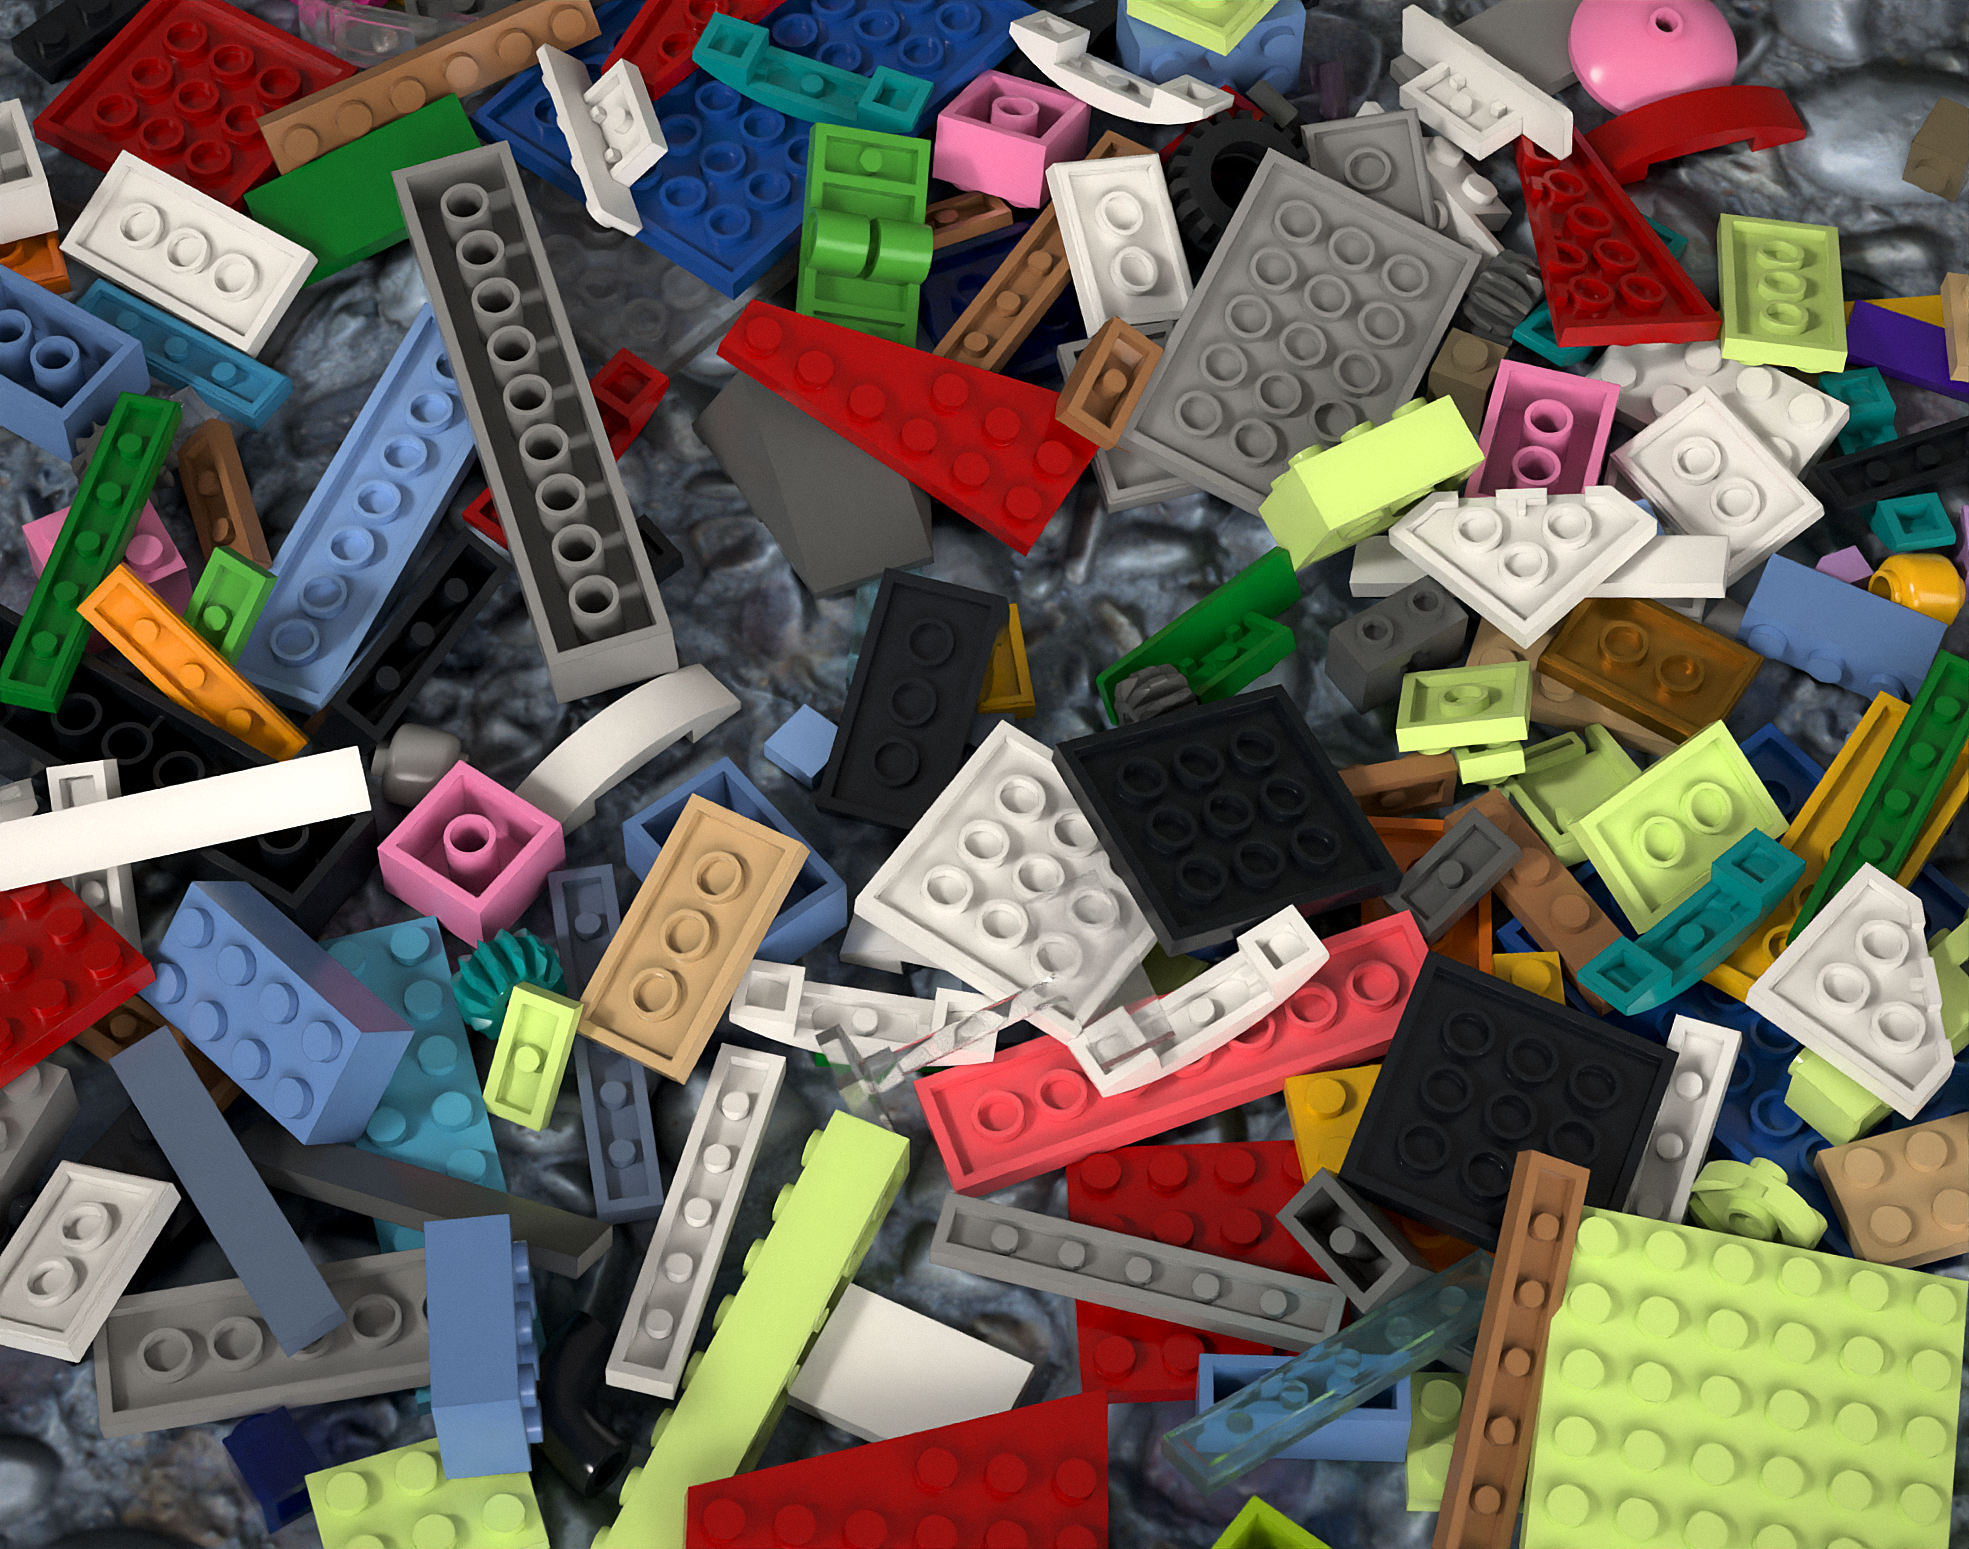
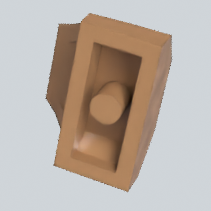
[1055,315,1164,453]

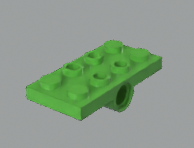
[796,122,933,349]

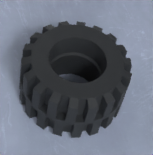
[1162,110,1315,264]

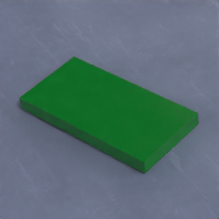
[243,92,482,291]

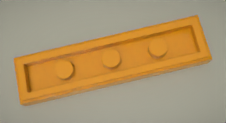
[76,562,310,762]

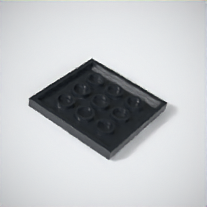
[1051,684,1403,958]
[1338,950,1680,1254]

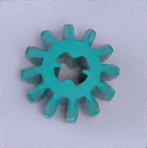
[449,927,568,1041]

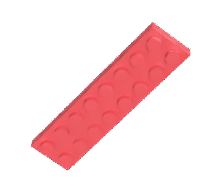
[913,910,1429,1198]

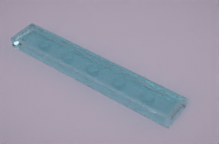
[1160,1248,1494,1497]

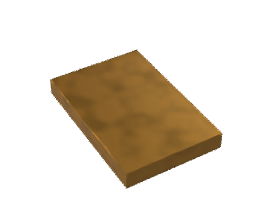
[1536,597,1765,745]

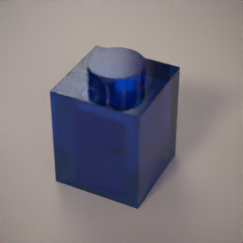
[221,1405,324,1535]

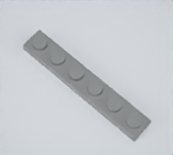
[929,1192,1347,1357]

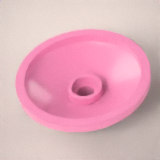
[1568,0,1737,116]

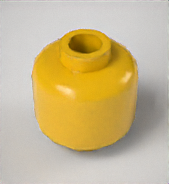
[1868,553,1966,629]

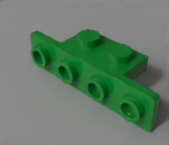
[1096,546,1301,727]

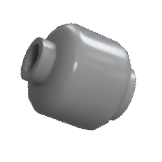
[371,722,470,809]

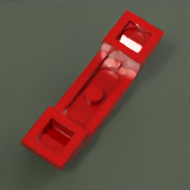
[1583,85,1806,186]
[461,347,670,552]

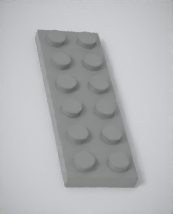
[93,1247,430,1439]

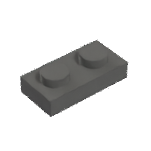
[1381,807,1523,947]

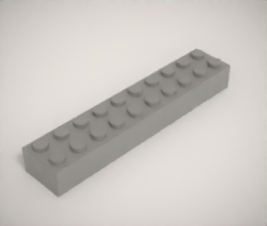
[391,140,679,705]

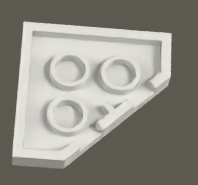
[1388,485,1657,650]
[1745,862,1955,1121]

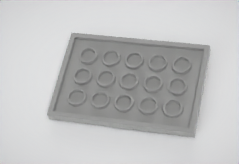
[1117,147,1483,520]

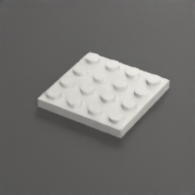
[854,720,1158,1046]

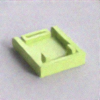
[1487,722,1642,868]

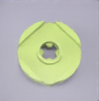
[1688,1157,1828,1251]

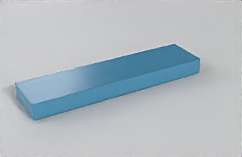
[74,278,293,432]

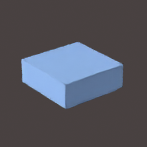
[764,704,838,790]

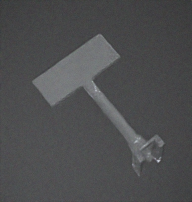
[815,869,1176,1133]

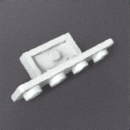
[1400,4,1573,161]
[536,43,669,236]
[1355,101,1512,295]

